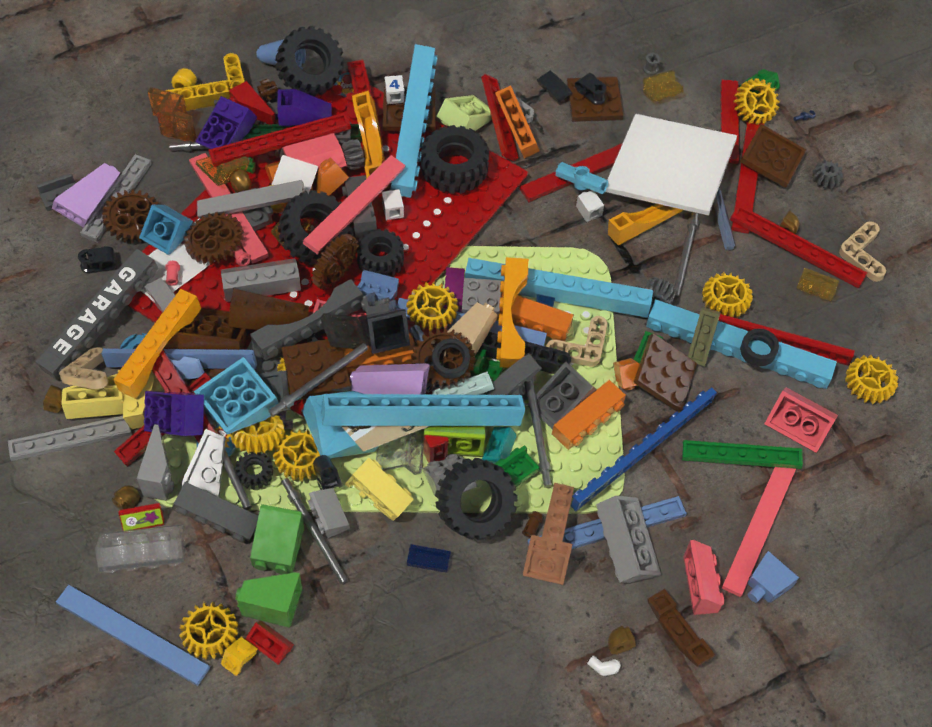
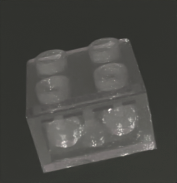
[376,431,424,475]

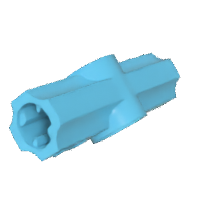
[556,162,608,194]

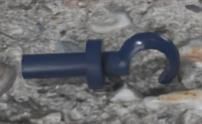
[793,110,816,121]

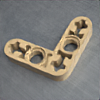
[839,221,886,282]
[546,316,607,367]
[59,347,109,389]

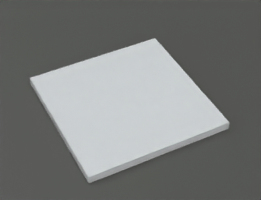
[605,114,737,215]

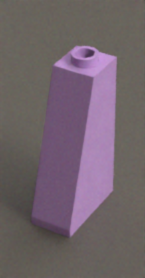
[52,163,120,228]
[350,364,430,394]

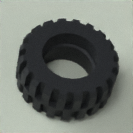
[275,26,344,97]
[421,125,489,194]
[278,191,353,265]
[435,458,518,540]

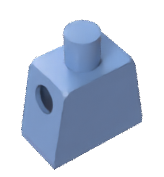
[748,551,799,603]

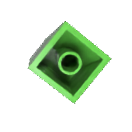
[250,504,304,574]
[235,572,302,628]

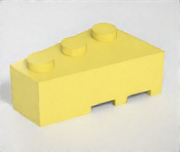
[61,370,123,419]
[123,370,163,429]
[345,458,414,521]

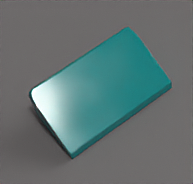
[482,427,516,464]

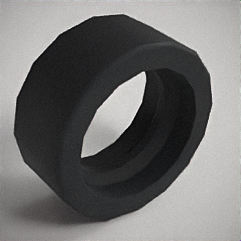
[740,328,779,366]
[432,338,470,379]

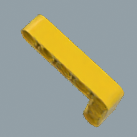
[160,53,244,113]

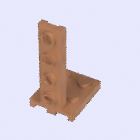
[523,483,574,585]

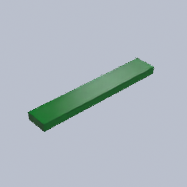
[682,440,803,469]

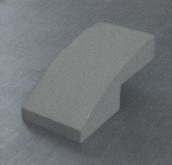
[144,277,175,313]

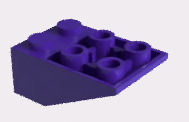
[277,89,332,127]
[195,96,257,149]
[144,391,204,436]

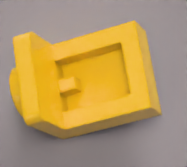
[221,637,258,676]

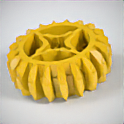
[733,78,780,125]
[702,272,753,318]
[406,282,458,331]
[845,355,898,404]
[230,416,285,454]
[273,428,320,482]
[180,601,238,660]

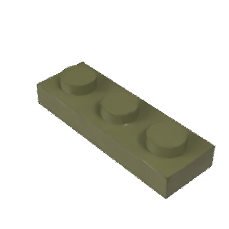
[688,307,721,366]

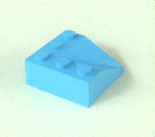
[194,357,279,434]
[302,391,378,459]

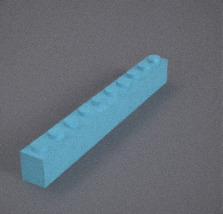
[390,44,437,198]
[465,258,653,318]
[646,299,837,389]
[321,394,525,426]

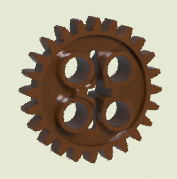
[102,189,159,244]
[184,212,244,265]
[311,233,359,290]
[411,328,475,389]

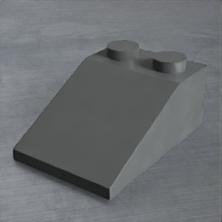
[527,362,597,430]

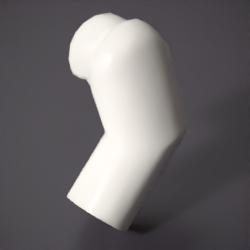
[587,656,621,676]

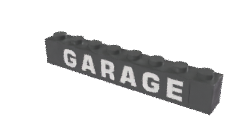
[35,249,158,382]

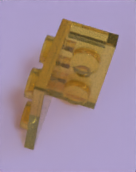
[195,156,250,186]

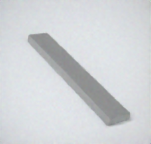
[80,154,152,242]
[197,180,304,219]
[8,416,132,461]

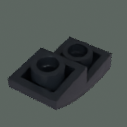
[537,70,572,103]

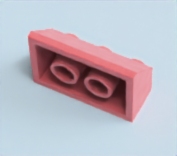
[282,133,347,176]
[764,387,838,453]
[683,540,724,615]

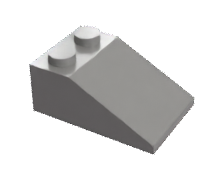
[137,424,174,500]

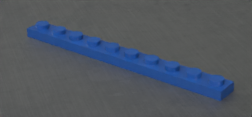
[571,387,717,511]

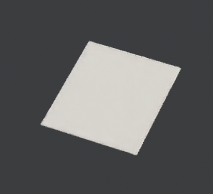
[272,155,319,194]

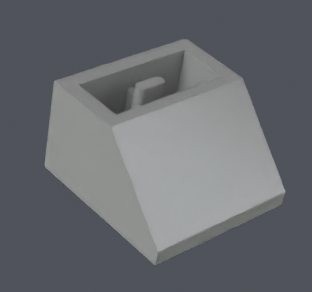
[422,454,477,499]
[308,488,350,539]

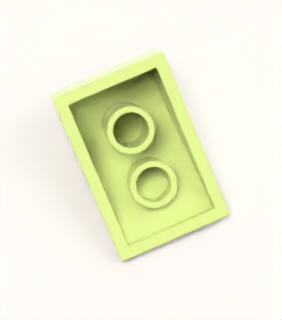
[437,95,492,131]

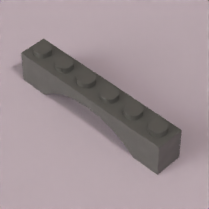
[250,279,363,361]

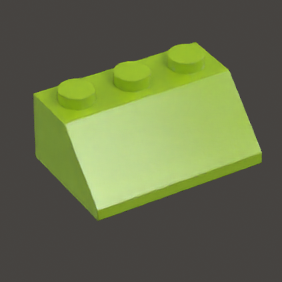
[424,426,485,456]

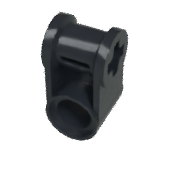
[575,73,606,105]
[78,246,116,273]
[313,455,342,490]

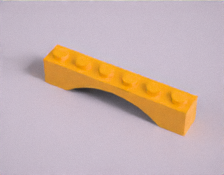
[352,91,390,190]
[608,204,683,246]
[496,257,529,368]
[113,289,201,399]

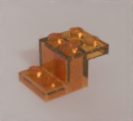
[148,87,196,142]

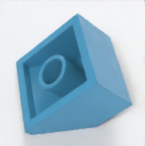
[139,205,193,254]

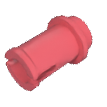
[232,246,250,266]
[165,261,180,286]

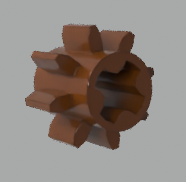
[257,79,278,101]

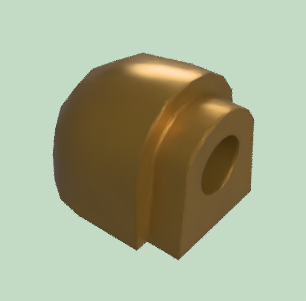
[230,170,252,193]
[779,210,800,234]
[43,385,63,413]
[112,486,140,510]
[608,626,636,654]

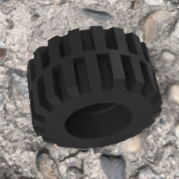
[357,229,404,277]

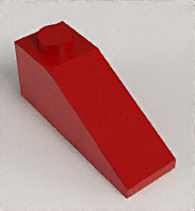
[228,81,276,124]

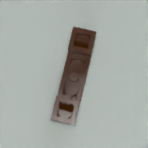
[647,589,715,667]

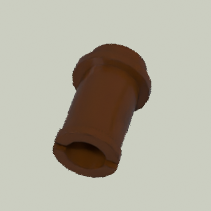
[522,511,543,538]

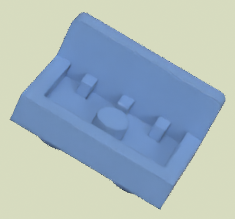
[357,270,399,300]

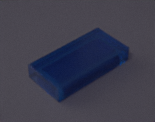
[407,544,451,573]

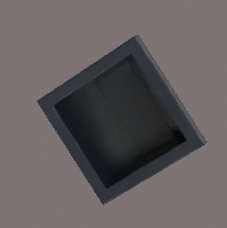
[358,308,410,354]

